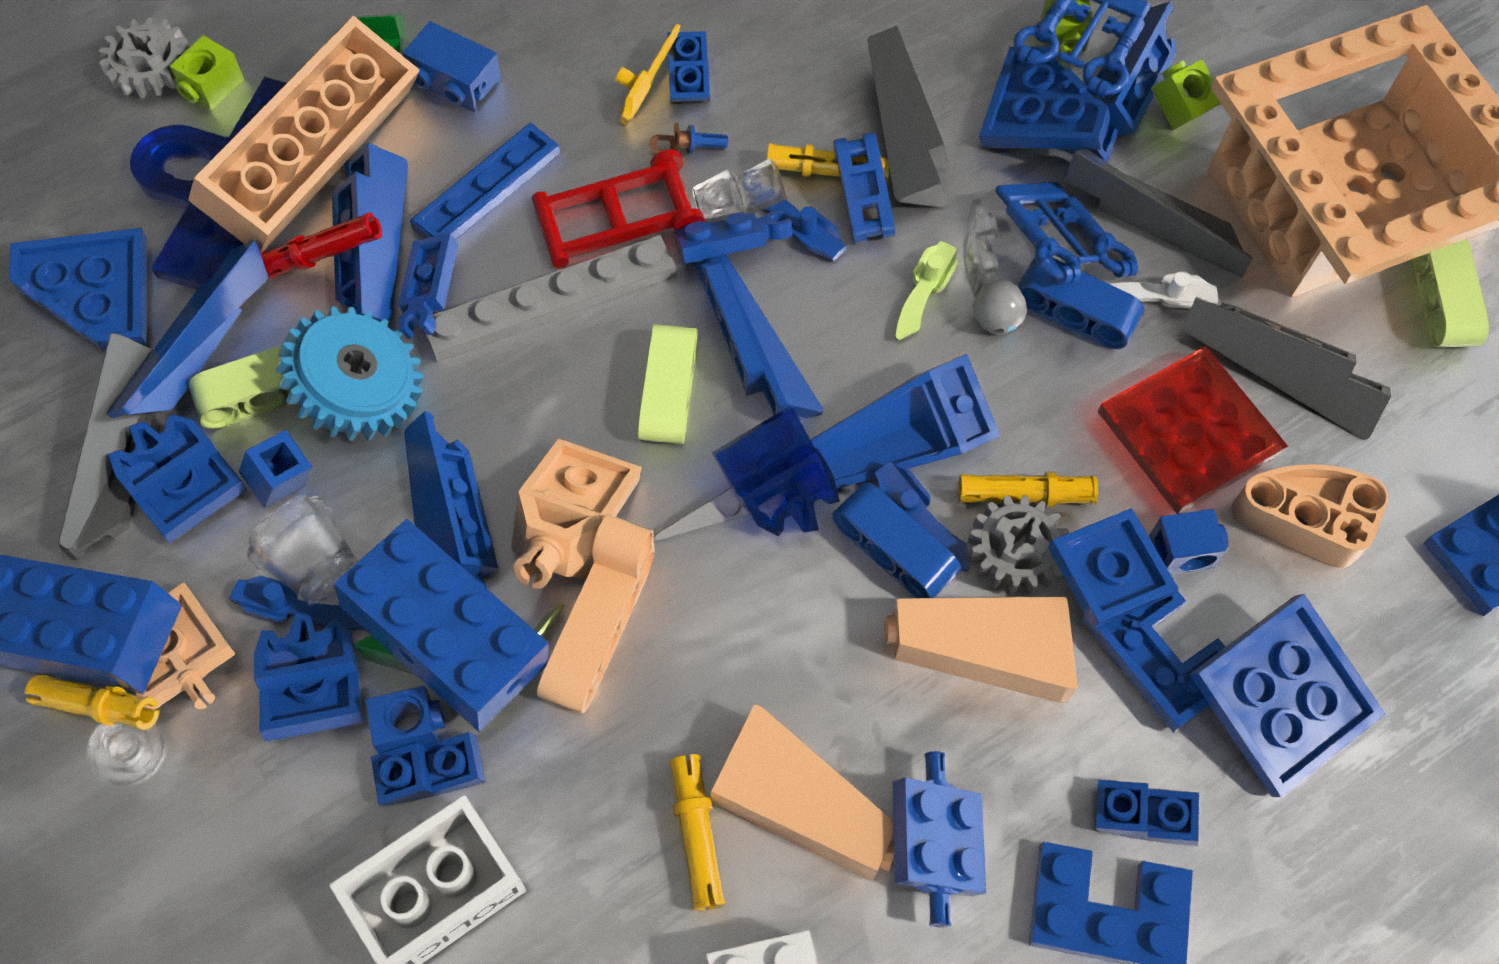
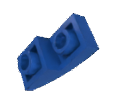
[667,31,710,102]
[371,732,485,806]
[1096,780,1199,846]

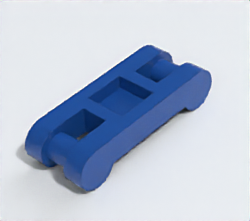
[833,132,895,244]

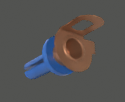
[650,121,729,154]

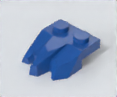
[108,414,247,544]
[254,612,364,742]

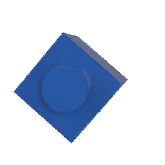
[239,430,312,508]

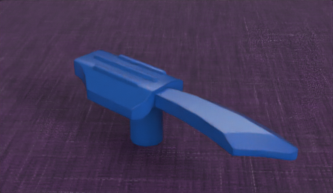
[748,183,846,262]
[874,460,970,572]
[229,575,365,630]

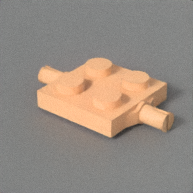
[136,582,235,709]

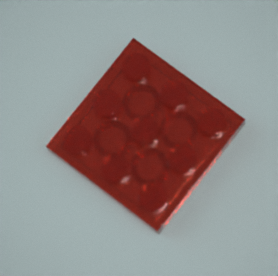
[1097,346,1288,514]

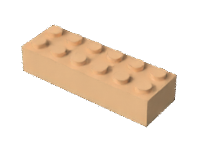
[188,16,420,253]

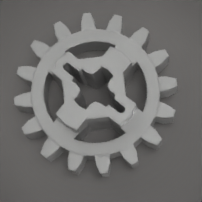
[99,17,190,98]
[967,495,1069,595]

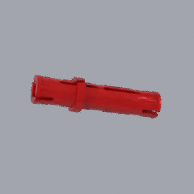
[261,212,382,279]

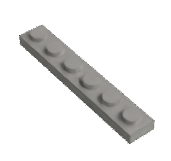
[424,235,677,362]

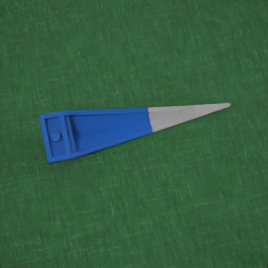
[654,354,1001,541]

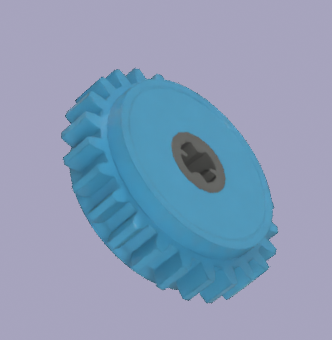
[276,307,424,441]

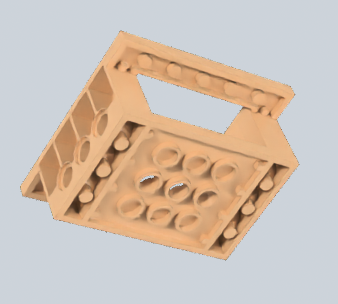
[1207,5,1499,297]

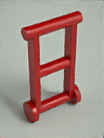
[532,150,706,268]

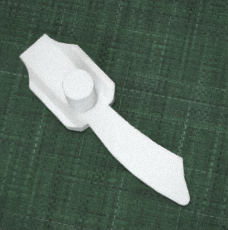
[1109,271,1218,309]

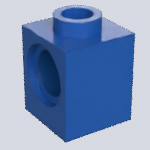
[1149,509,1228,575]
[366,685,446,754]

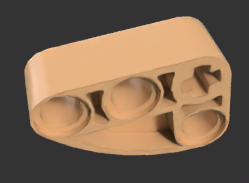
[1232,464,1388,568]

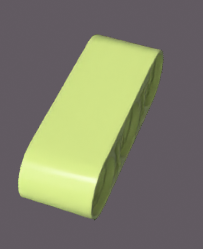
[1412,239,1489,347]
[638,324,698,444]
[188,345,291,429]

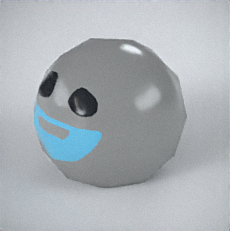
[973,280,1027,335]

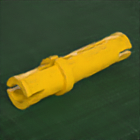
[766,143,890,184]
[958,472,1098,508]
[25,674,159,730]
[669,754,725,911]

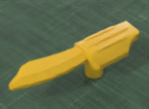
[614,24,680,126]

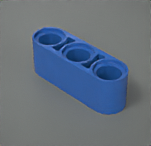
[1017,257,1145,349]
[832,482,961,598]

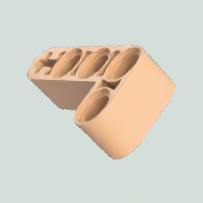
[537,514,655,714]

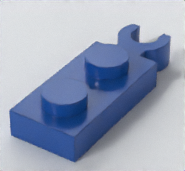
[674,210,793,264]
[398,233,459,339]

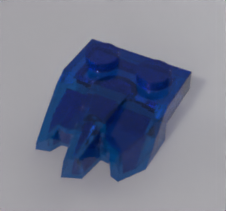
[711,407,840,536]

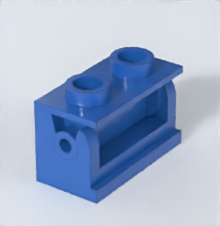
[402,21,501,112]

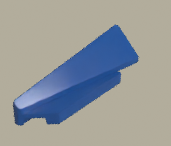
[1063,1,1177,162]
[331,143,408,323]
[107,240,268,418]
[693,255,823,427]
[404,411,498,588]

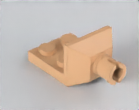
[511,438,642,589]

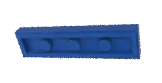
[410,122,560,240]

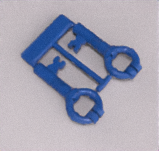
[1013,0,1150,99]
[995,182,1138,284]

